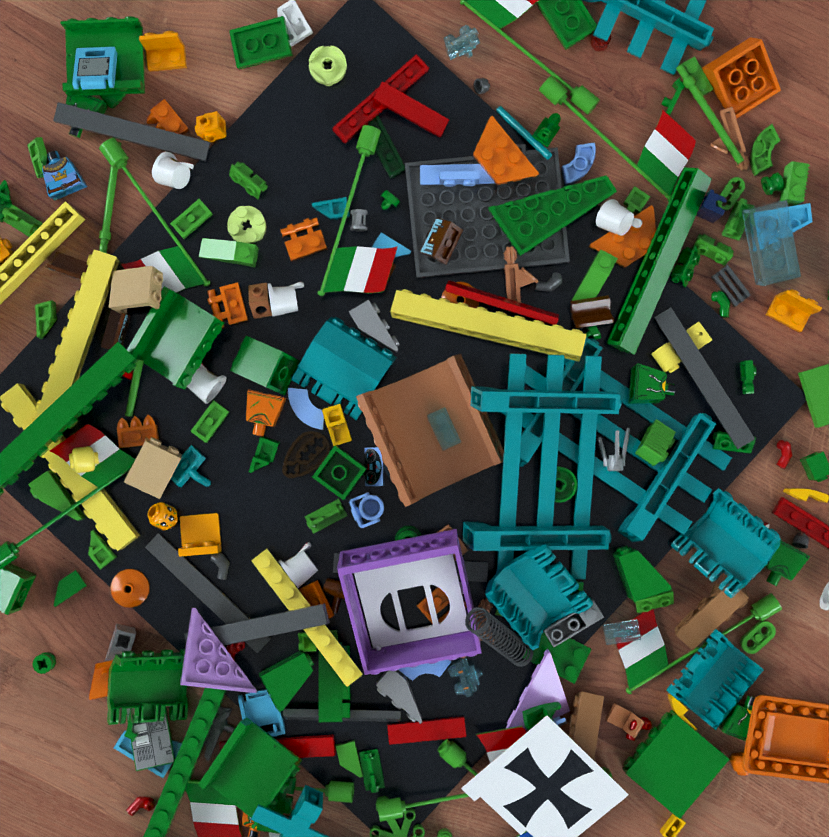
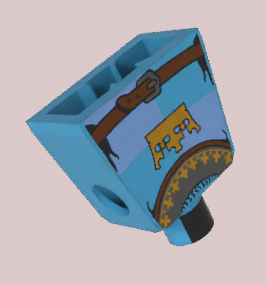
[42,151,88,201]

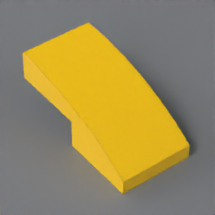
[322,404,352,447]
[783,488,829,503]
[668,694,697,731]

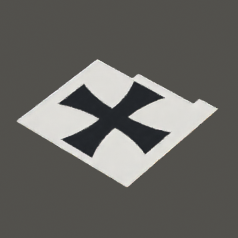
[461,716,629,837]

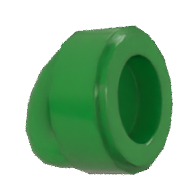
[381,190,400,210]
[585,326,601,341]

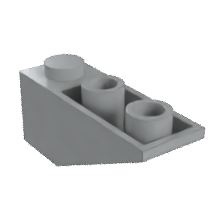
[349,300,400,353]
[543,597,604,647]
[104,623,136,662]
[376,670,422,724]

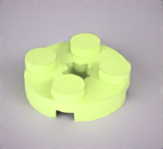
[309,46,347,86]
[227,206,267,244]

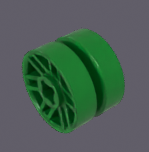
[539,466,577,502]

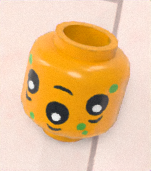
[148,502,178,530]

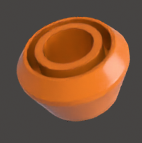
[729,752,749,776]

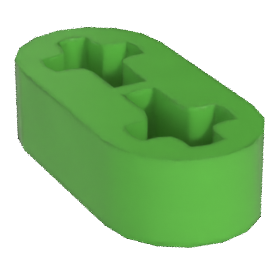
[716,177,745,211]

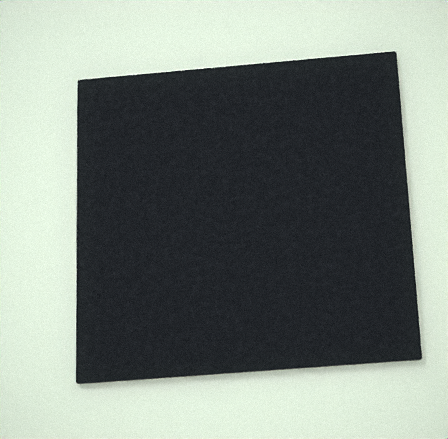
[0,0,806,837]

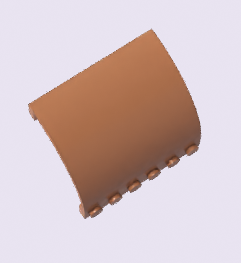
[356,354,504,507]

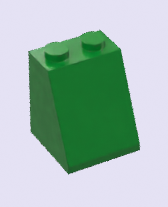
[230,336,300,396]
[612,545,672,602]
[0,563,37,615]
[258,651,314,712]

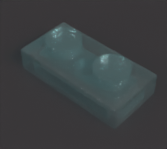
[427,407,461,450]

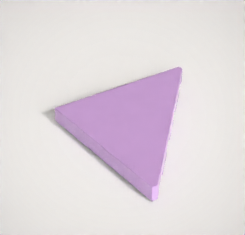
[180,608,257,693]
[506,649,570,731]

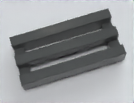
[711,265,751,307]

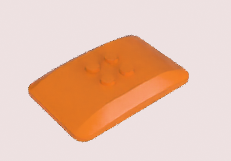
[742,695,829,784]

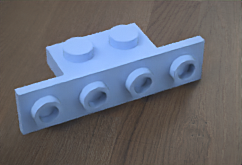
[420,164,496,187]

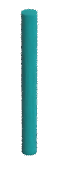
[496,106,552,160]

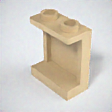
[109,266,163,314]
[124,437,182,499]

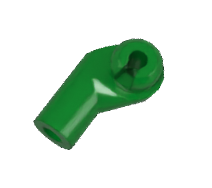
[711,290,730,318]

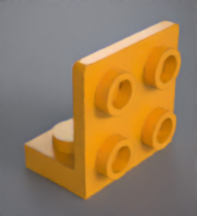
[139,31,187,72]
[766,289,822,333]
[178,513,222,557]

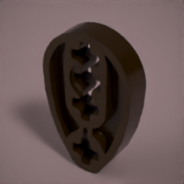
[282,431,331,478]

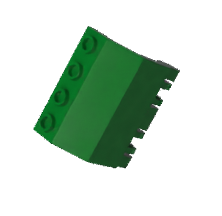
[107,649,188,725]

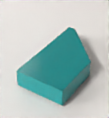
[312,197,350,220]

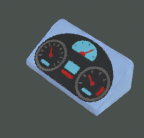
[365,447,385,486]

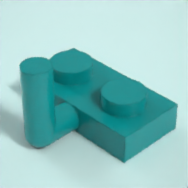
[171,445,211,487]

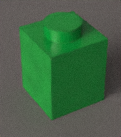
[800,451,829,482]

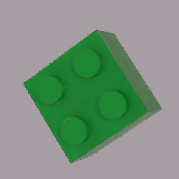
[312,445,368,500]

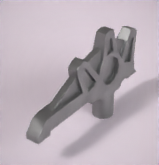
[204,706,235,761]

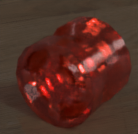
[590,34,611,52]

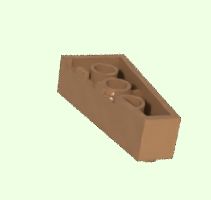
[675,574,749,651]
[568,691,604,760]

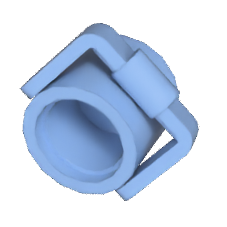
[349,492,385,528]

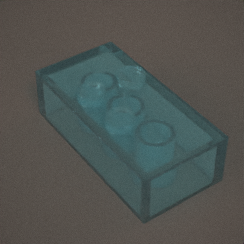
[742,200,801,286]

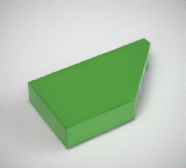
[27,137,47,178]
[35,300,57,339]
[88,529,117,570]
[336,740,363,777]

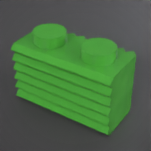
[779,161,810,206]
[635,419,676,466]

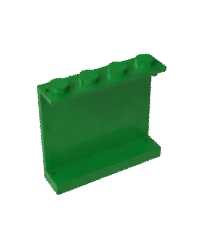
[61,16,145,96]
[127,286,224,390]
[623,709,730,819]
[198,717,302,829]

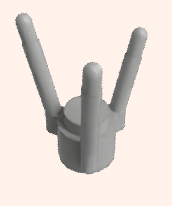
[598,428,630,471]

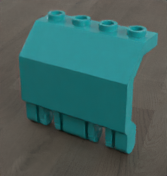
[291,317,396,421]
[671,488,781,598]
[485,544,593,651]
[666,629,764,730]

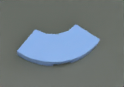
[561,142,596,186]
[288,388,324,430]
[399,660,451,681]

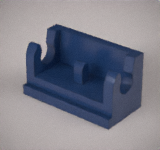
[696,189,727,223]

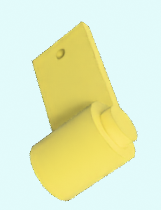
[651,321,712,374]

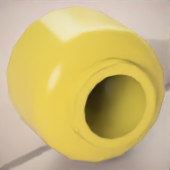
[69,446,99,473]

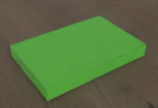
[798,364,829,428]

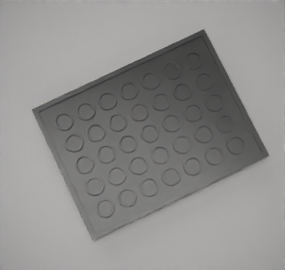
[405,147,570,278]

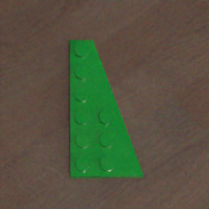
[488,175,617,256]

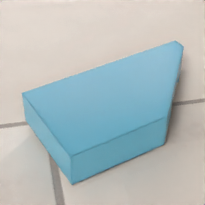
[372,233,411,257]

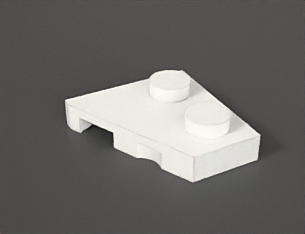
[277,0,313,47]

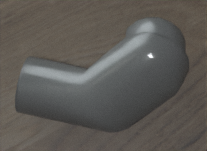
[535,272,563,292]
[210,552,230,580]

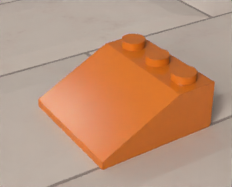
[702,37,781,119]

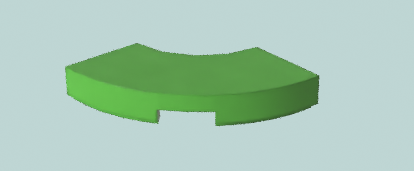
[750,124,781,176]

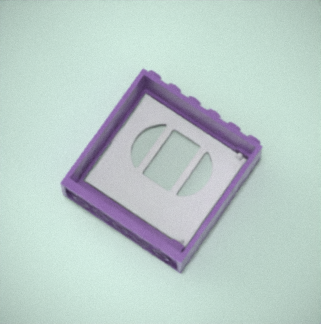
[337,529,482,675]

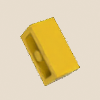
[660,814,686,837]

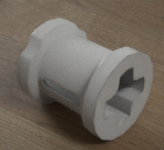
[350,209,368,232]

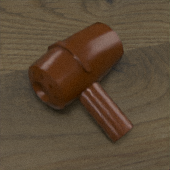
[323,578,345,613]

